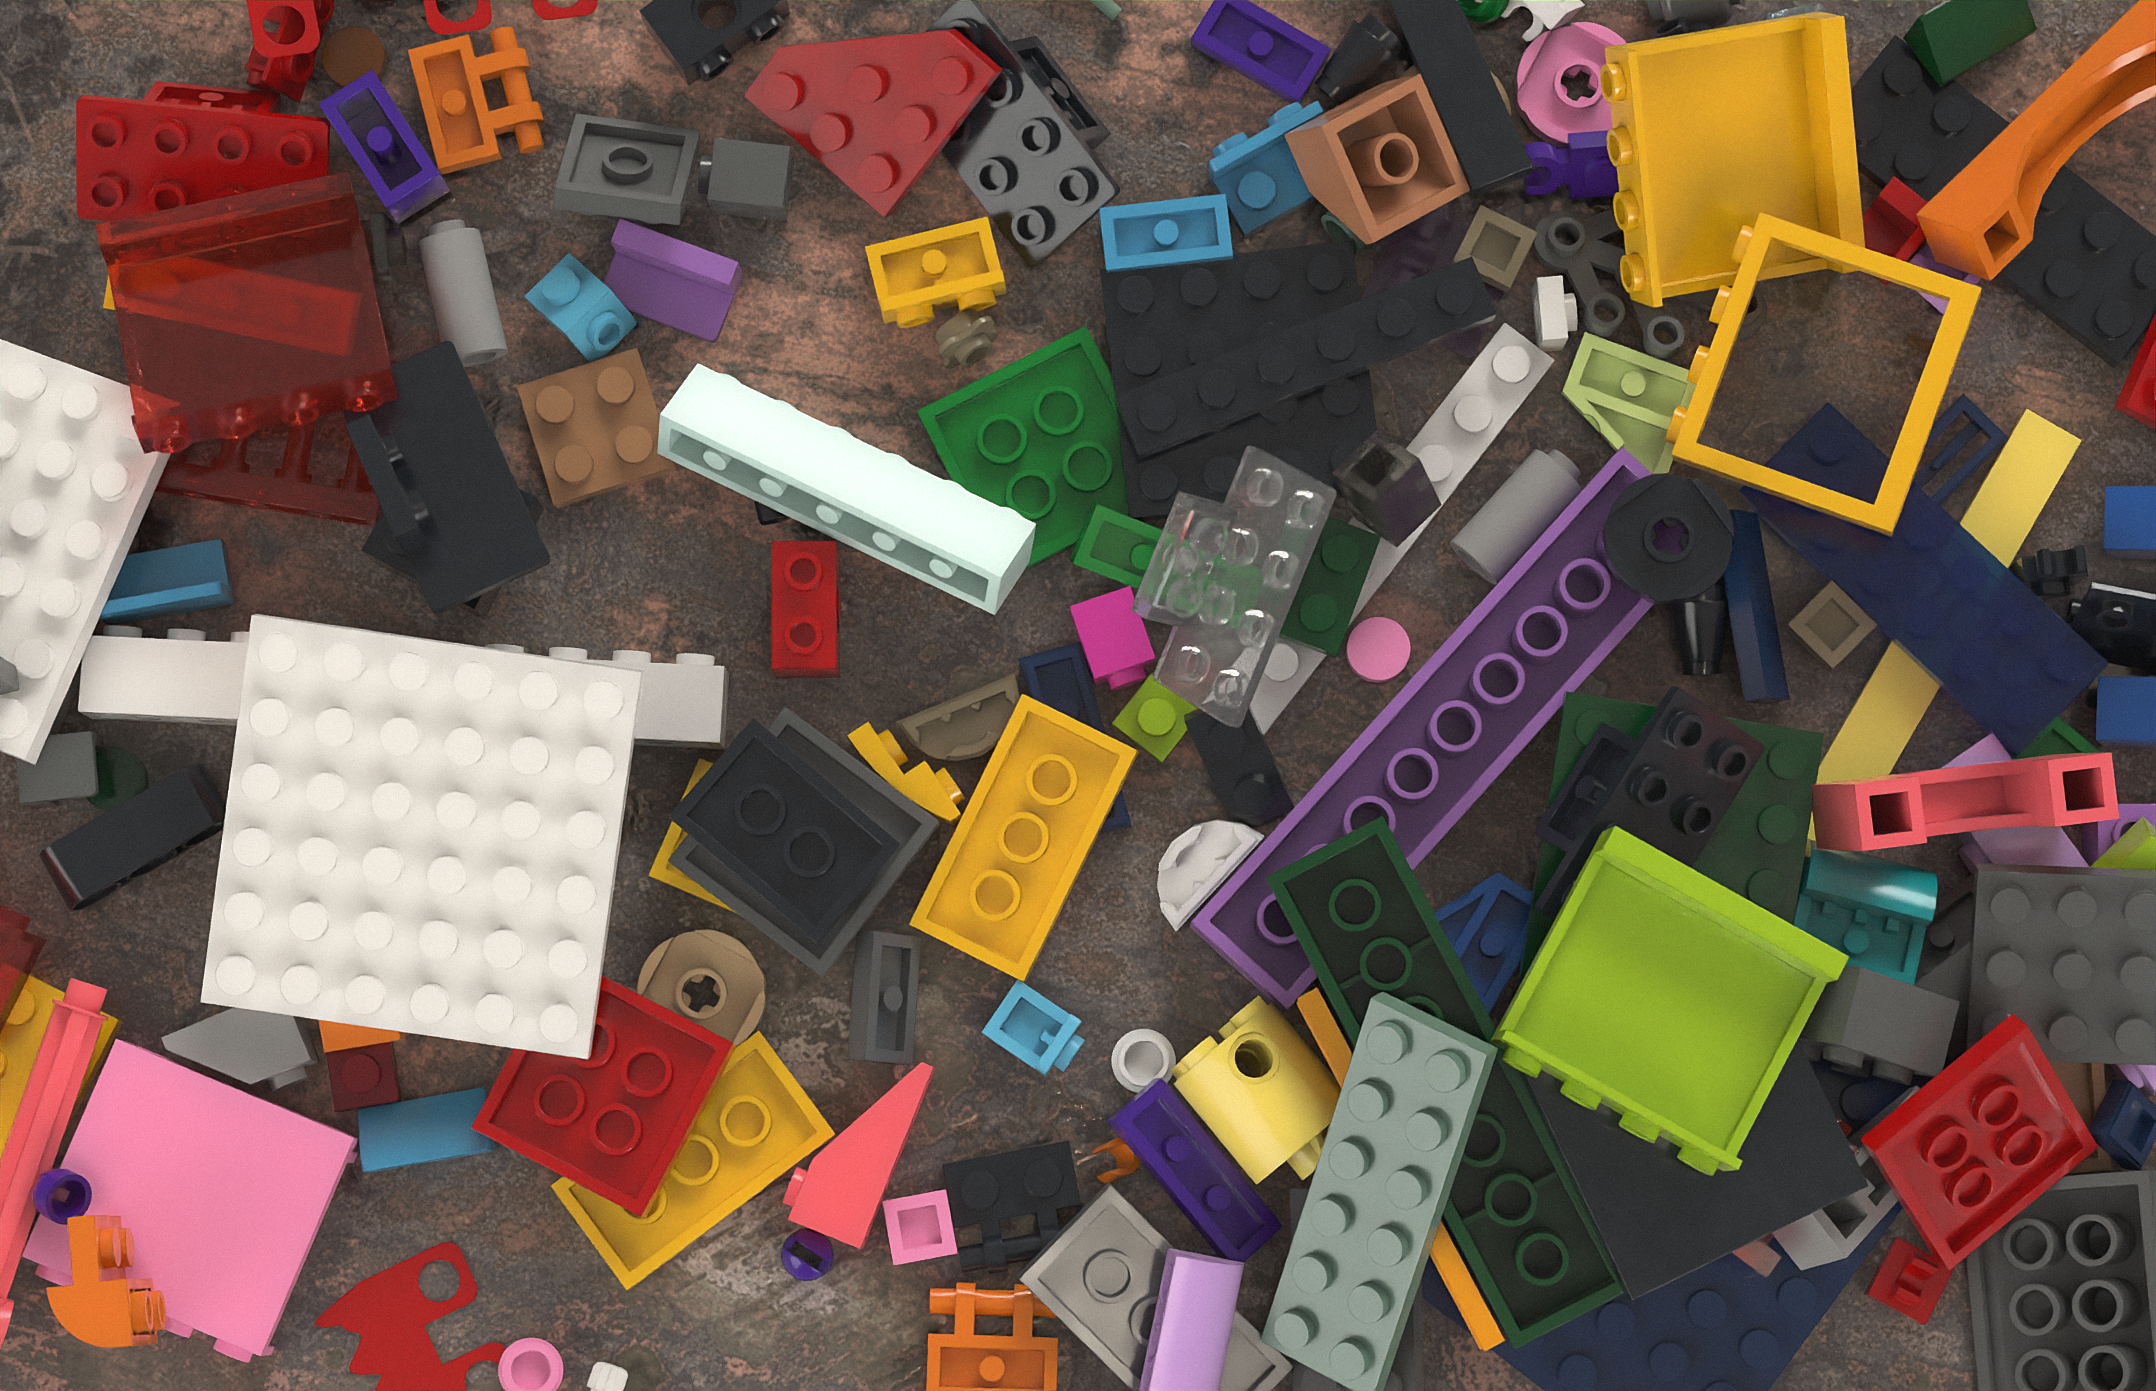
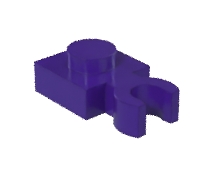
[1523,130,1619,199]

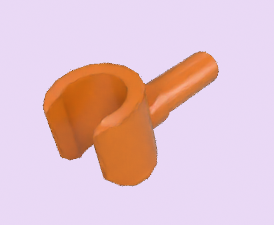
[1092,1138,1142,1183]

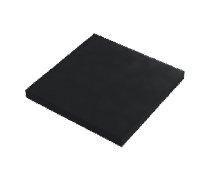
[1519,1039,1869,1301]

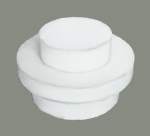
[1111,1029,1176,1093]

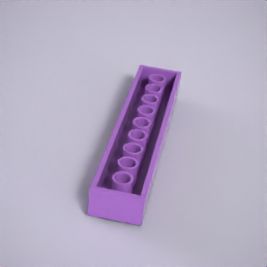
[1190,447,1685,1013]

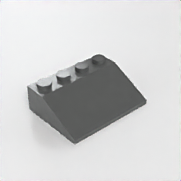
[1966,1170,2156,1391]

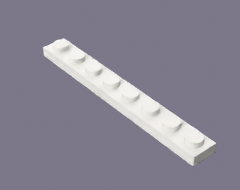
[1207,323,1555,736]

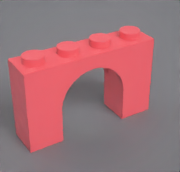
[1811,752,2119,851]

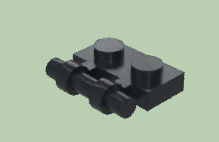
[942,1141,1081,1275]

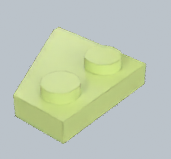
[1561,332,1697,474]

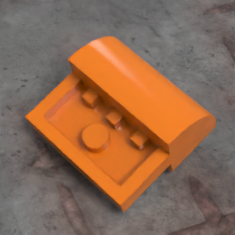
[46,1215,166,1348]

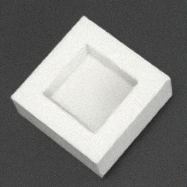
[1531,276,1578,352]

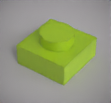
[1112,674,1197,765]

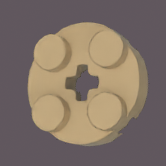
[637,929,767,1046]

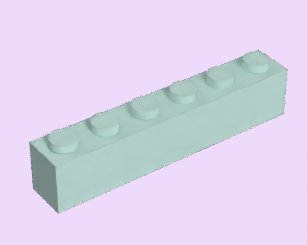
[657,363,1036,615]

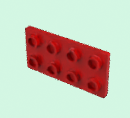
[76,81,330,241]

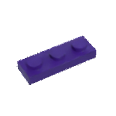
[1107,1078,1283,1263]

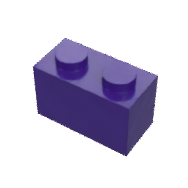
[318,70,450,224]

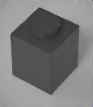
[698,138,794,222]

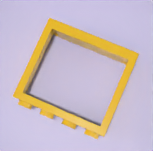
[1665,212,1982,537]

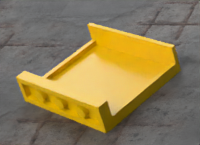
[1600,12,1865,308]

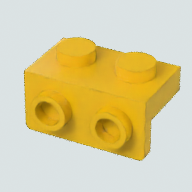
[865,216,1006,328]

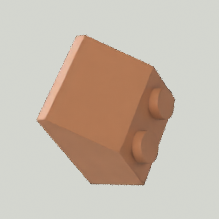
[1284,74,1470,244]

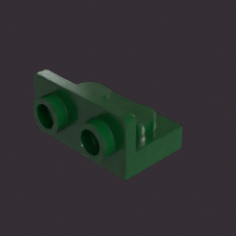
[1258,504,1381,658]

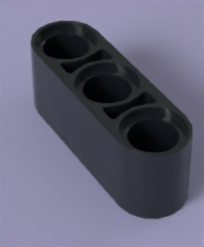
[39,764,226,912]

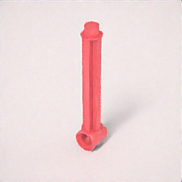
[0,978,108,1348]

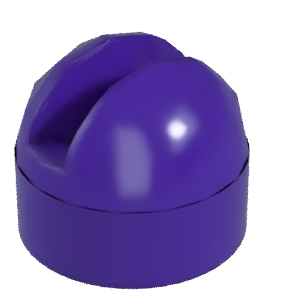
[32,1168,92,1225]
[781,1229,834,1281]

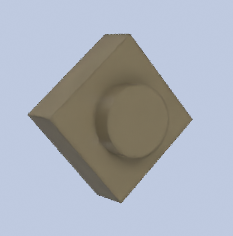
[1452,205,1538,293]
[1784,580,1878,672]

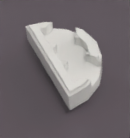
[1157,819,1265,931]

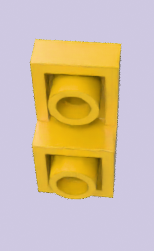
[847,722,965,826]

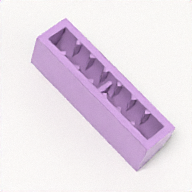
[1139,1248,1245,1391]

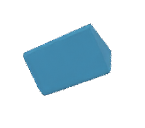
[357,1087,495,1173]

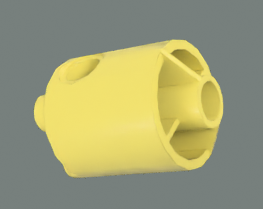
[1170,996,1341,1185]

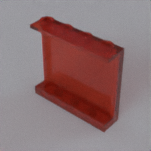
[95,171,399,454]

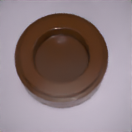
[322,26,388,89]

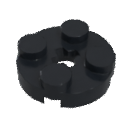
[1602,473,1734,605]

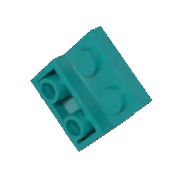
[1793,839,1937,986]

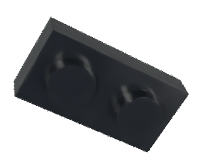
[1184,690,1295,828]

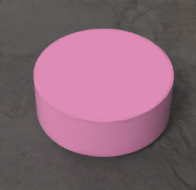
[1346,617,1411,683]
[498,1338,564,1391]

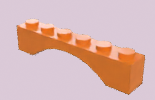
[1916,0,2156,281]

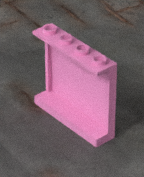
[22,1039,360,1363]

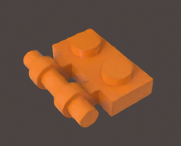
[408,26,544,175]
[926,1282,1058,1391]

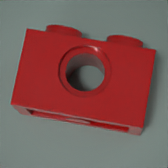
[772,541,840,678]

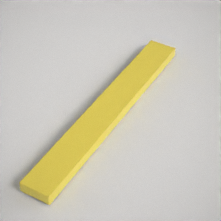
[1807,409,2082,841]

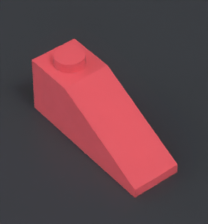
[783,1062,935,1249]

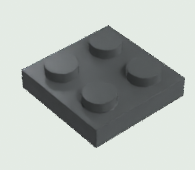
[553,113,700,225]

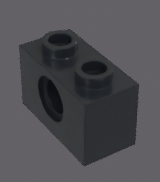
[639,0,790,86]

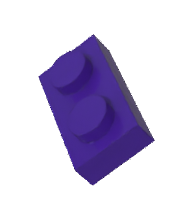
[1190,0,1331,104]

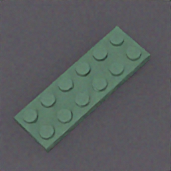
[1260,992,1498,1391]

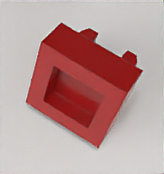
[1864,1237,1955,1325]

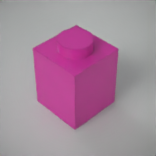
[1069,586,1155,691]

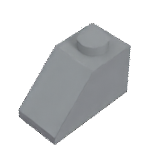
[162,1007,321,1093]

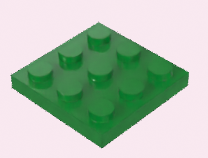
[917,326,1129,572]

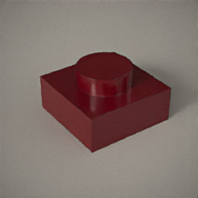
[326,1041,402,1112]

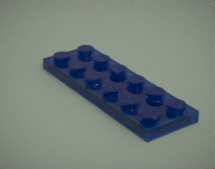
[1738,402,2109,758]

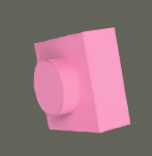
[882,1189,958,1265]

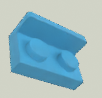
[1207,101,1324,240]

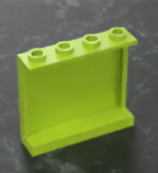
[1491,826,1849,1176]

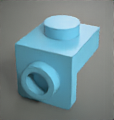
[524,253,637,362]
[981,979,1085,1077]

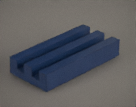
[1872,393,2009,528]

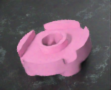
[1515,22,1626,148]

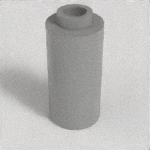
[418,220,508,367]
[1449,449,1582,585]

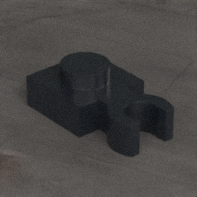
[2009,545,2088,599]

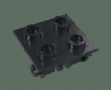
[2059,582,2156,675]

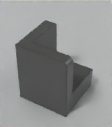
[16,731,104,809]

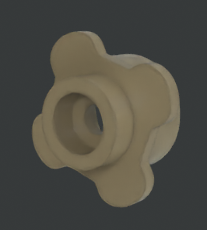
[935,309,998,369]

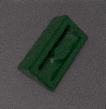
[1903,0,2037,87]

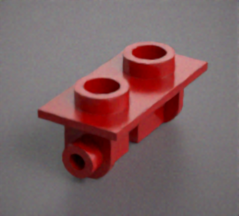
[244,0,335,103]

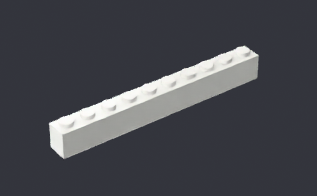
[78,625,729,750]

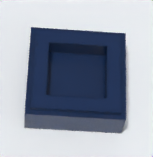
[2089,1079,2156,1171]

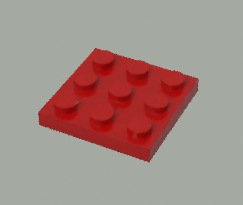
[471,975,737,1219]
[1860,1013,2098,1270]

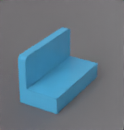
[1099,194,1233,273]
[99,539,235,626]

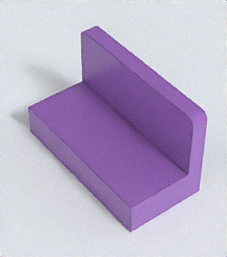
[604,218,743,343]

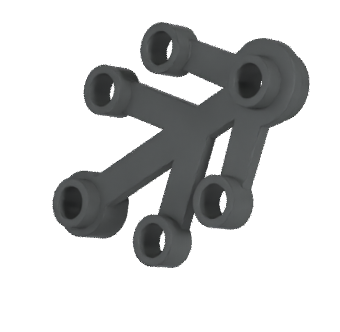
[1532,208,1767,359]

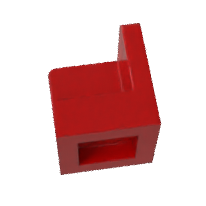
[1862,176,1928,286]

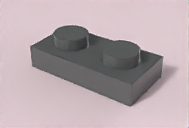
[847,931,921,1065]

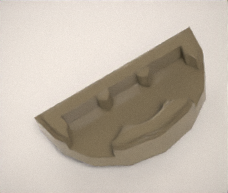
[897,673,1020,763]

